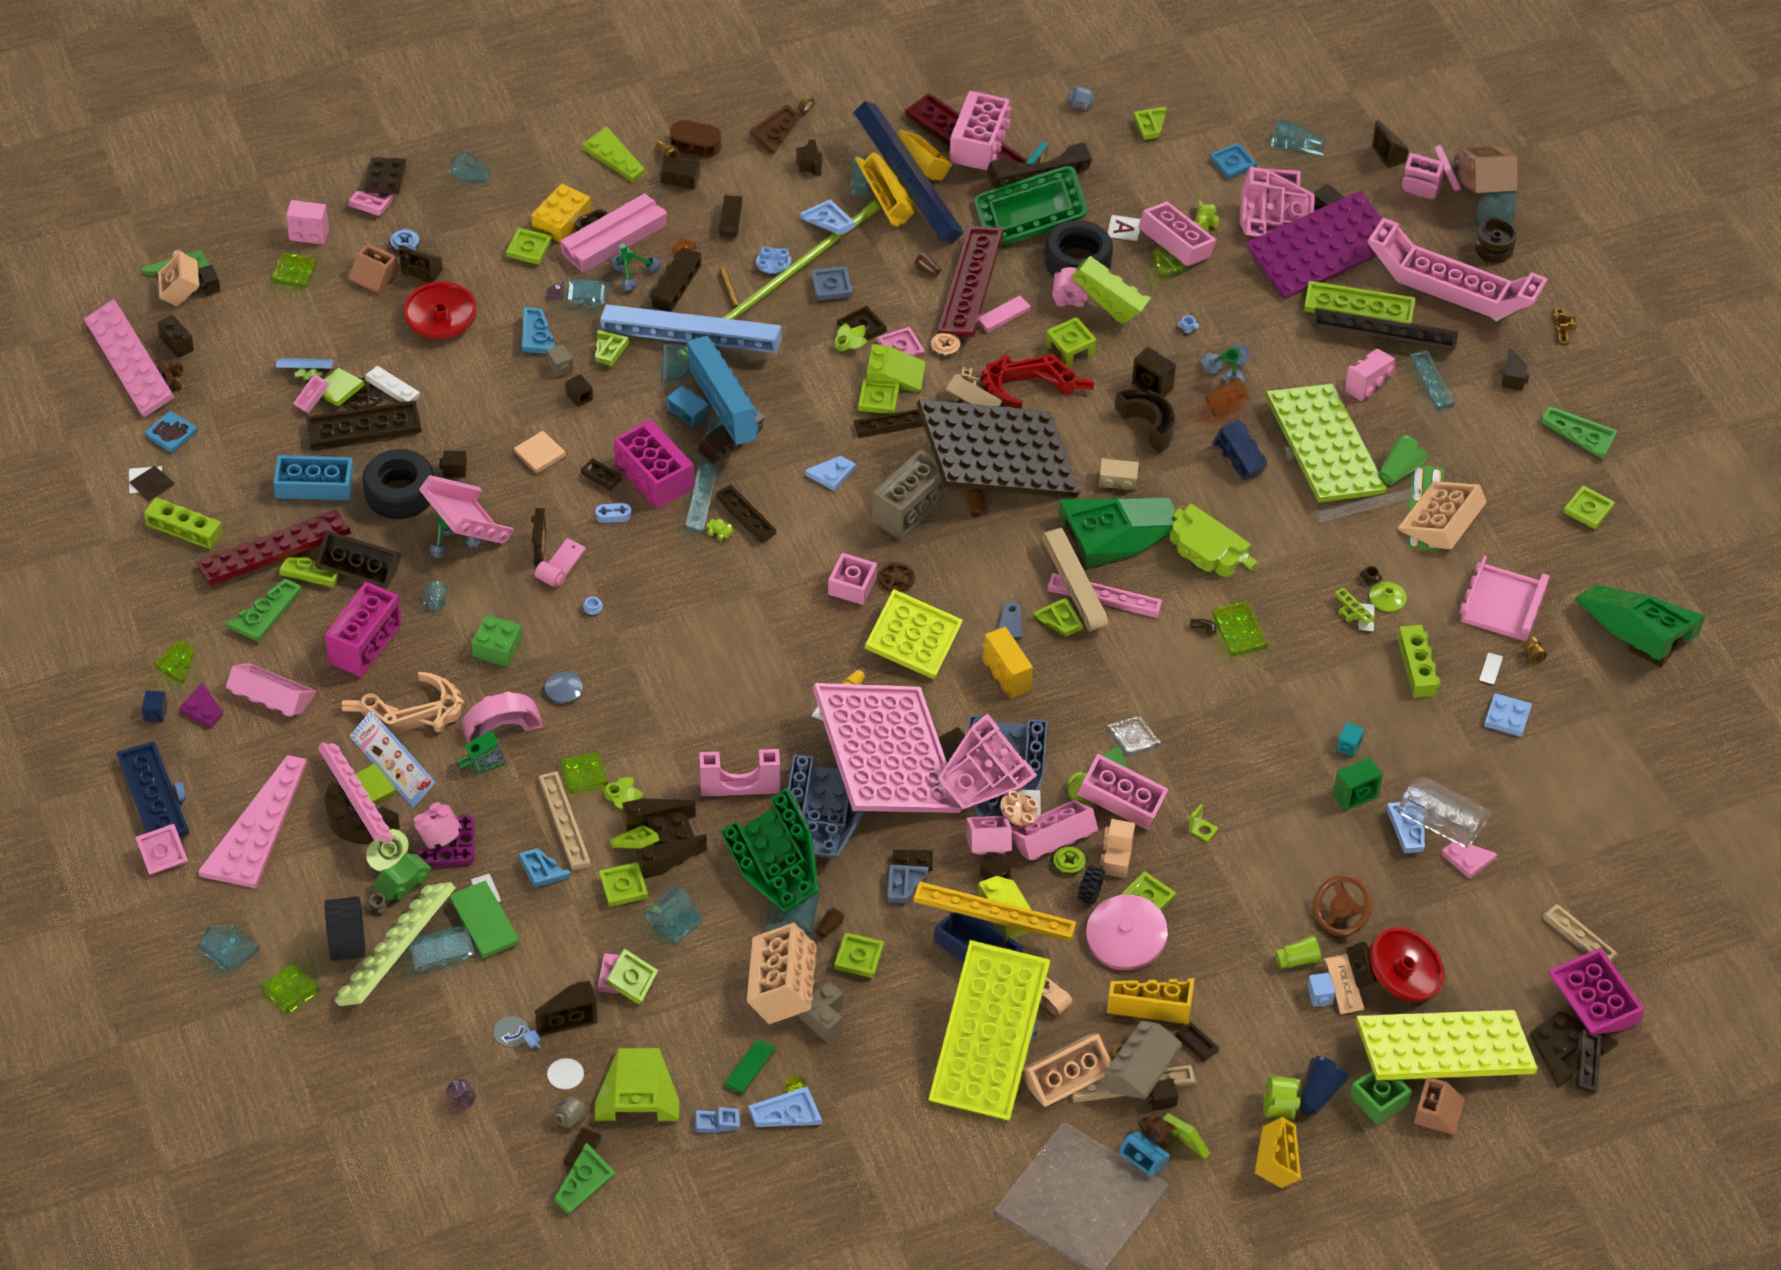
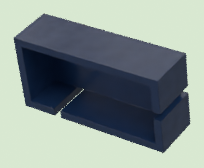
[934,912,1023,963]

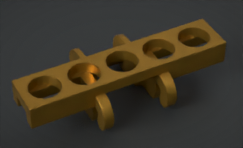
[1552,307,1577,344]

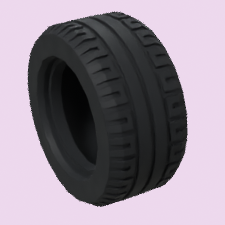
[1045,220,1113,277]

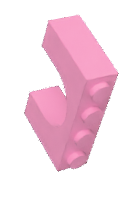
[699,749,780,797]

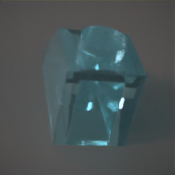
[449,150,492,183]

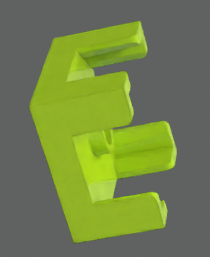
[1045,317,1097,367]

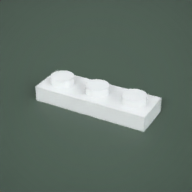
[365,366,420,402]

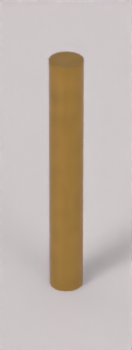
[719,267,739,309]

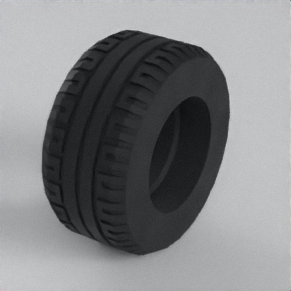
[362,449,434,519]

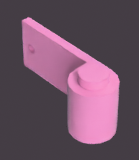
[535,538,586,587]

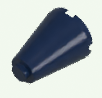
[1299,1056,1349,1116]

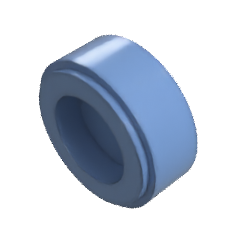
[173,782,186,803]

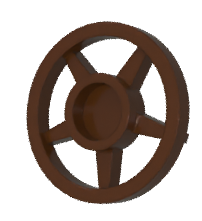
[879,562,915,592]

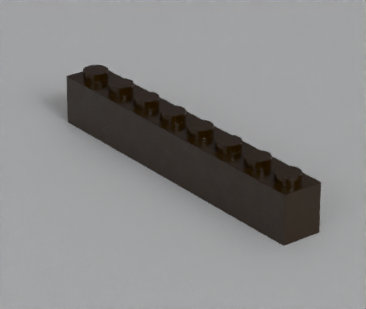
[1312,307,1458,350]

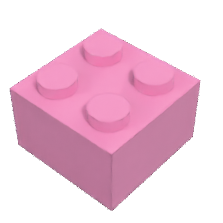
[286,200,329,245]
[828,553,877,605]
[967,816,1012,855]

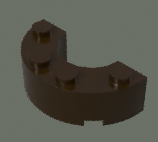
[1114,389,1175,453]
[325,782,400,844]

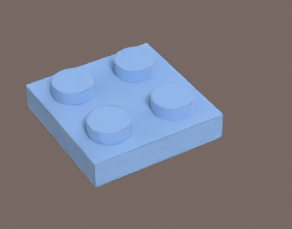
[1484,693,1532,737]

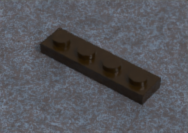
[716,484,776,543]

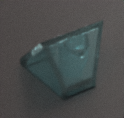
[662,344,690,381]

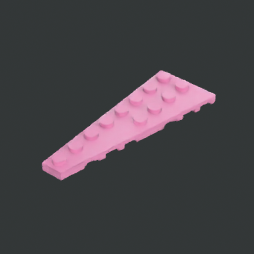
[199,755,307,888]

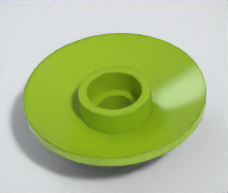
[1369,582,1407,612]

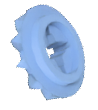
[391,230,419,251]

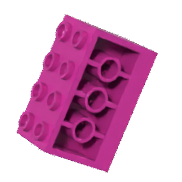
[613,419,694,509]
[325,582,402,678]

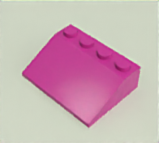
[1548,948,1645,1035]

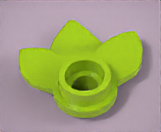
[835,323,867,352]
[604,777,644,810]

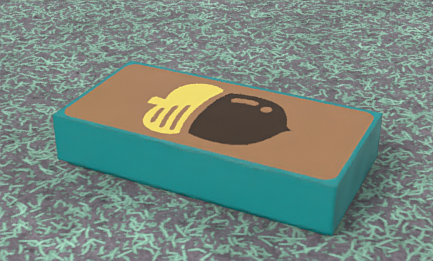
[1026,142,1049,164]

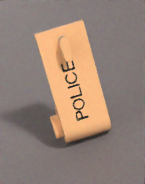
[1323,954,1364,1015]

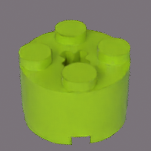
[1263,1075,1300,1120]

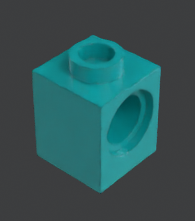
[1336,722,1365,757]

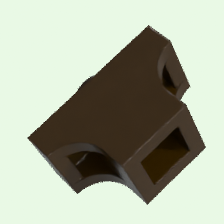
[796,139,823,177]
[1345,942,1378,987]

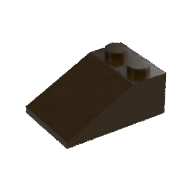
[535,980,598,1037]

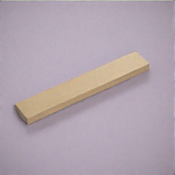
[538,771,591,871]
[1071,1065,1196,1103]

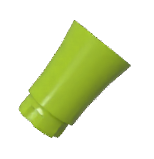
[1275,935,1322,969]

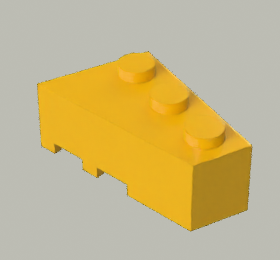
[1255,1117,1301,1188]

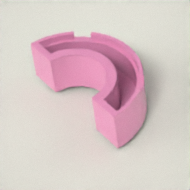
[462,691,544,743]

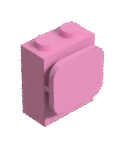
[1402,153,1444,199]

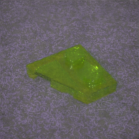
[1151,247,1188,278]

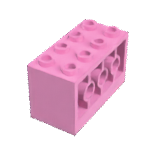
[950,91,1012,170]

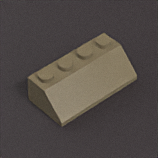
[1104,1021,1182,1099]

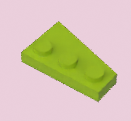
[280,557,341,587]

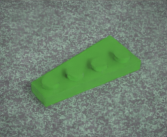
[1541,406,1618,460]
[226,579,302,642]

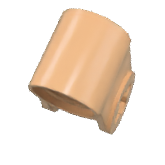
[1040,978,1073,1017]

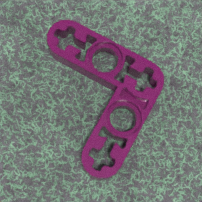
[416,814,475,868]

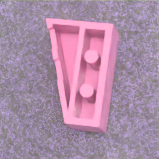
[1344,349,1395,402]

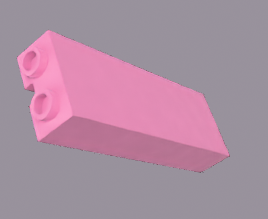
[561,193,668,273]

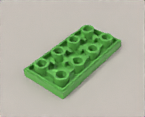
[449,880,520,958]

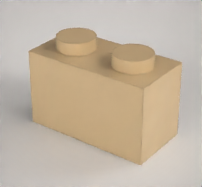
[1099,458,1139,491]

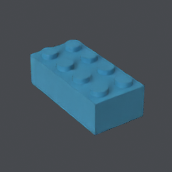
[273,455,354,500]

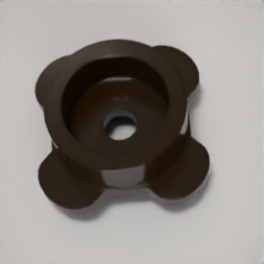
[1360,566,1382,585]

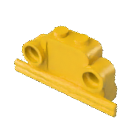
[855,152,916,227]

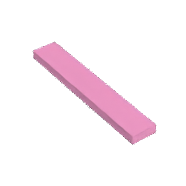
[1047,573,1162,618]

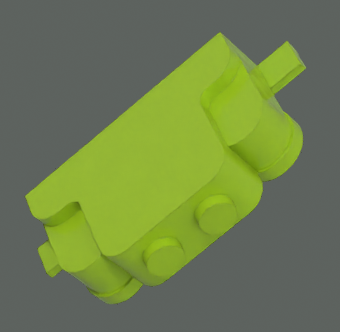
[1170,503,1258,577]

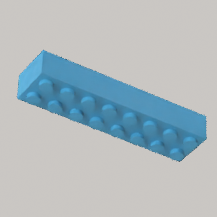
[687,336,759,445]

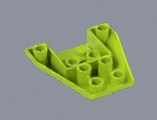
[595,1048,679,1121]

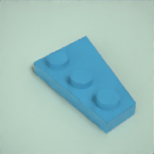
[521,307,557,354]

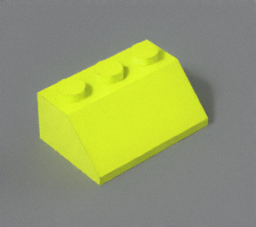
[978,876,1031,940]

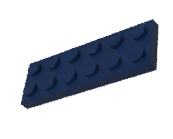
[116,741,190,837]

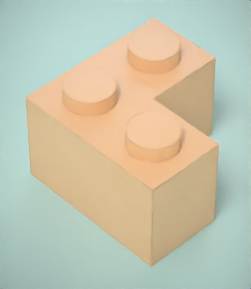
[1100,819,1135,878]

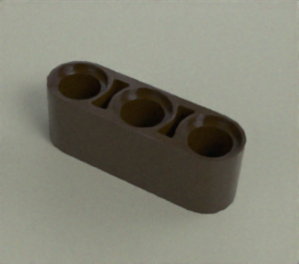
[719,195,742,237]

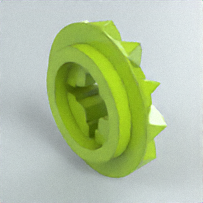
[1054,847,1086,875]

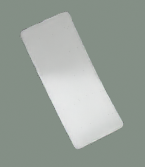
[1359,603,1374,631]
[1479,653,1503,684]

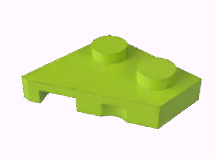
[1133,107,1166,140]

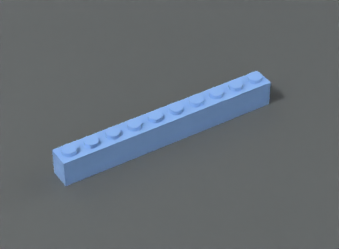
[600,304,782,353]

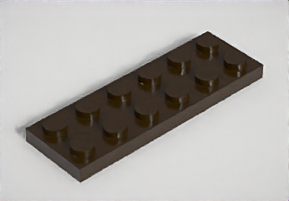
[306,400,422,449]

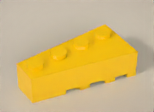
[1107,978,1195,1024]

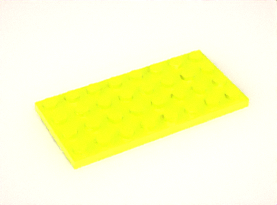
[929,940,1051,1121]
[1356,1010,1537,1080]

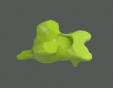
[1193,199,1220,233]

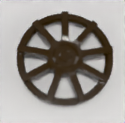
[345,378,383,409]

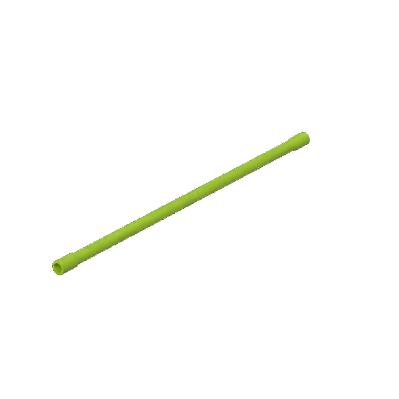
[677,201,880,360]

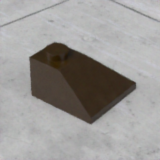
[1372,120,1409,168]

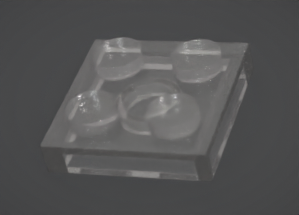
[1106,715,1160,757]

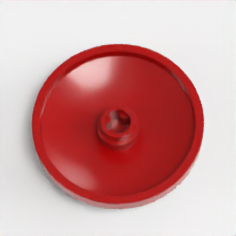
[404,281,477,339]
[1369,927,1445,1003]

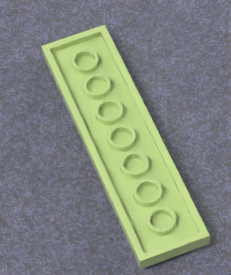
[334,882,455,1006]

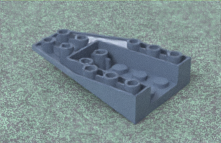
[968,715,1048,827]
[788,755,865,858]

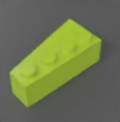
[1071,256,1151,325]

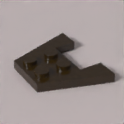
[1530,1011,1618,1088]

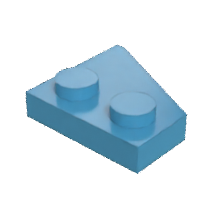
[518,848,571,888]

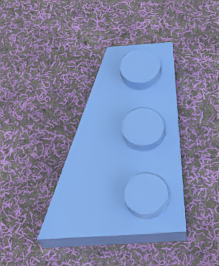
[800,199,855,235]

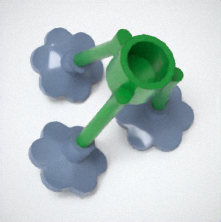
[1201,344,1251,390]

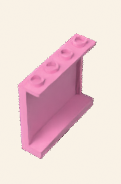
[419,475,514,544]
[1459,556,1550,641]

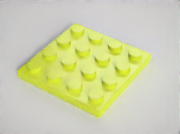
[864,589,963,680]

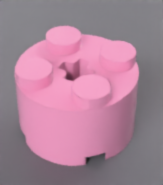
[1052,267,1088,307]
[414,802,461,848]

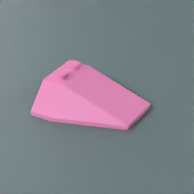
[1240,167,1315,237]
[938,713,1037,809]

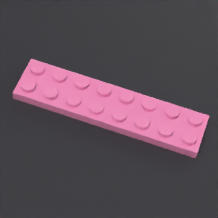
[84,299,175,418]

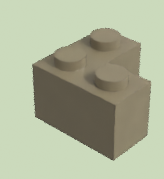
[799,981,844,1043]

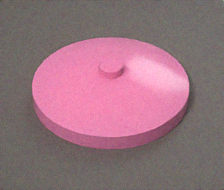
[1086,895,1168,971]

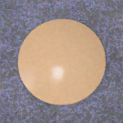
[1000,790,1038,826]

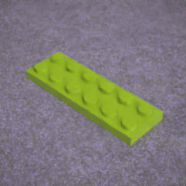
[1304,281,1415,323]

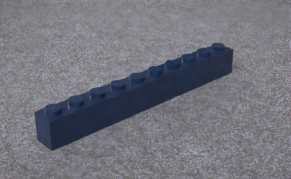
[853,101,964,244]

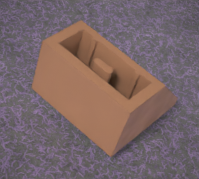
[348,243,398,293]
[1414,1078,1465,1135]

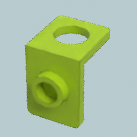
[1188,804,1218,842]

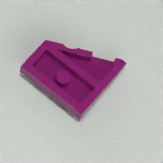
[179,683,223,729]

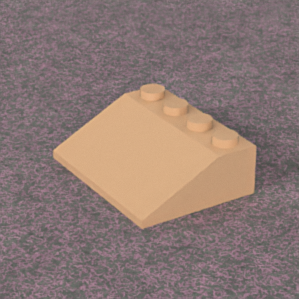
[1398,481,1487,549]

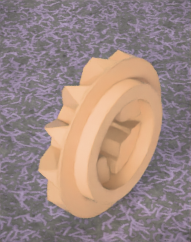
[931,333,960,356]

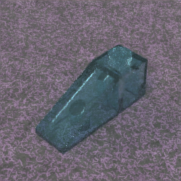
[1272,119,1325,155]

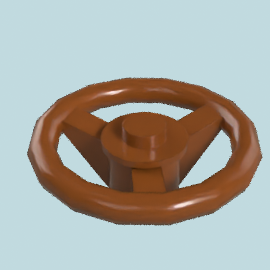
[1313,874,1372,937]

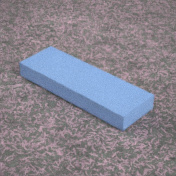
[276,358,333,368]

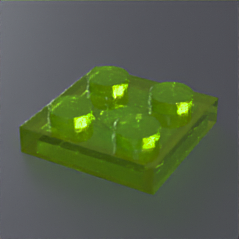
[272,252,317,289]
[560,751,608,794]
[261,961,320,1014]

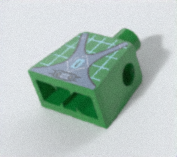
[457,729,506,774]

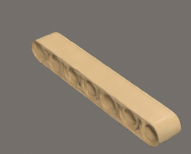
[1042,528,1108,632]

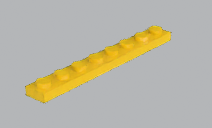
[914,881,1076,942]

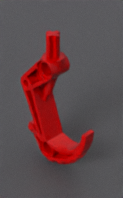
[981,354,1094,409]

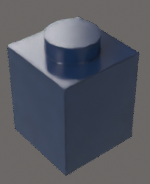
[142,690,167,722]

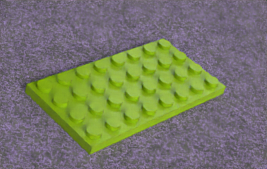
[1265,384,1387,503]

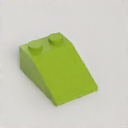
[867,344,926,392]

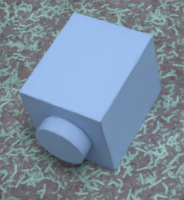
[1307,973,1335,1007]

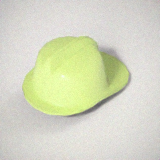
[366,829,409,871]

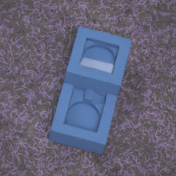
[694,1107,740,1133]

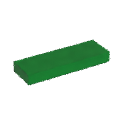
[725,1038,776,1095]

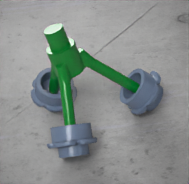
[611,244,661,291]
[429,511,482,558]

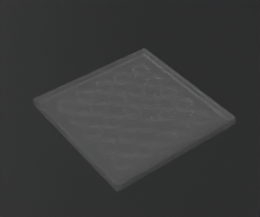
[993,1121,1170,1270]

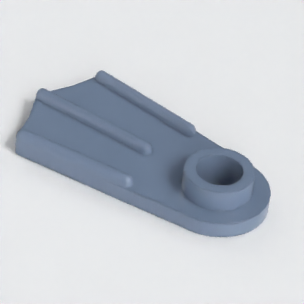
[999,602,1022,639]

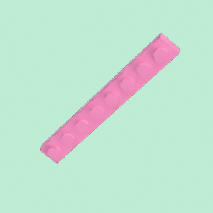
[318,742,394,844]

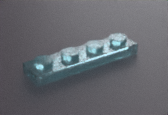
[1410,350,1454,410]

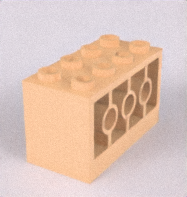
[747,923,817,1024]

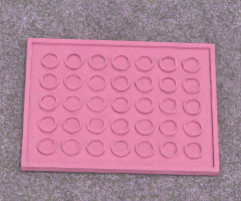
[812,683,962,813]

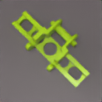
[1335,588,1375,626]

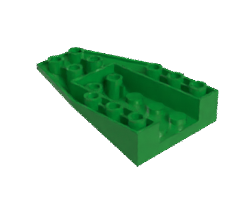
[1058,498,1177,568]
[1575,584,1705,660]
[720,788,819,914]

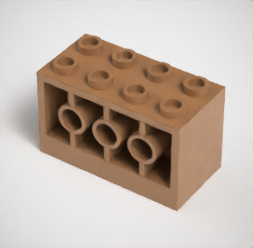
[1457,146,1517,193]

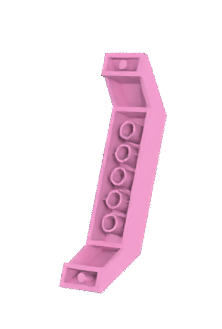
[1368,218,1548,319]

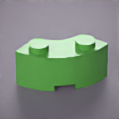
[373,854,432,900]

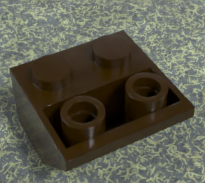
[398,245,443,283]

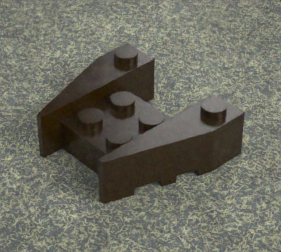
[622,798,707,879]

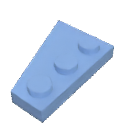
[1386,800,1425,853]
[748,1087,822,1127]

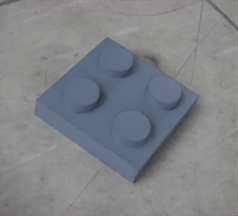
[811,266,853,301]

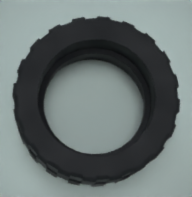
[324,896,366,961]

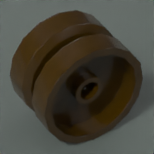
[1475,218,1517,263]

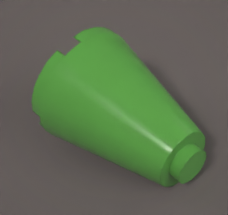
[1379,435,1428,485]

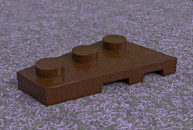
[750,104,799,155]

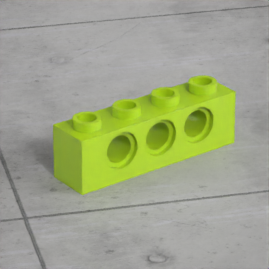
[144,497,223,550]
[1397,624,1440,698]

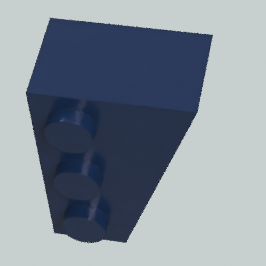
[1212,419,1268,481]

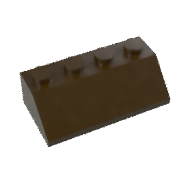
[315,530,402,588]

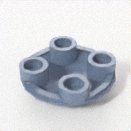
[544,672,583,705]

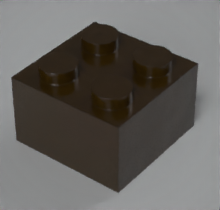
[1132,347,1176,397]

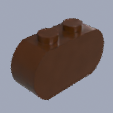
[670,120,721,158]

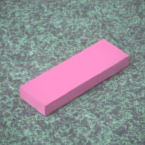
[978,296,1031,333]

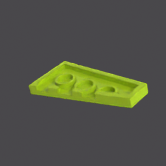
[582,126,645,182]

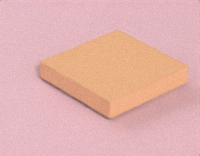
[514,431,566,474]

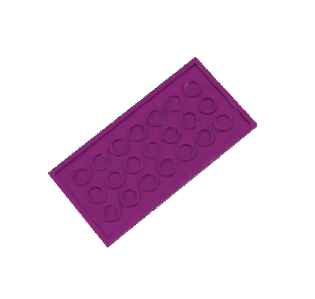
[1246,190,1382,300]

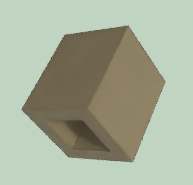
[547,344,573,377]

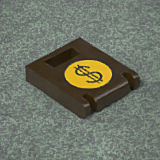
[531,508,547,567]

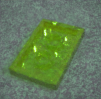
[1212,601,1268,657]

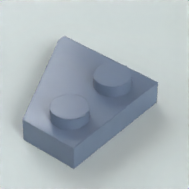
[887,865,928,903]

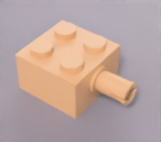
[158,250,199,307]

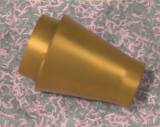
[656,140,679,160]

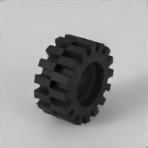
[1077,865,1105,904]

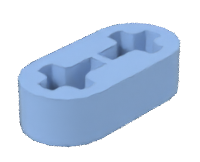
[595,503,631,523]

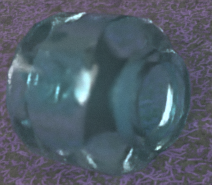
[423,580,448,610]

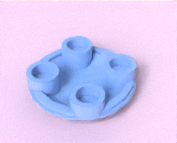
[756,247,791,273]

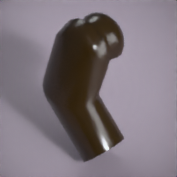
[1190,619,1217,634]

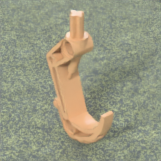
[342,672,465,735]

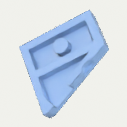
[805,456,856,491]

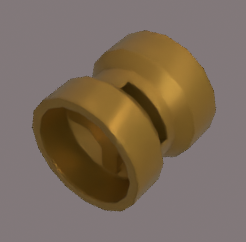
[1522,637,1548,664]

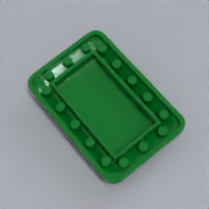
[974,166,1088,245]

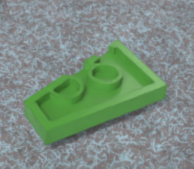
[554,1143,616,1215]

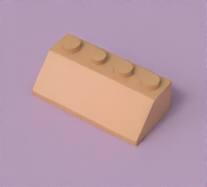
[1022,1033,1112,1107]

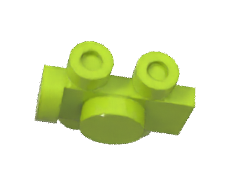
[295,368,322,380]
[706,518,734,541]

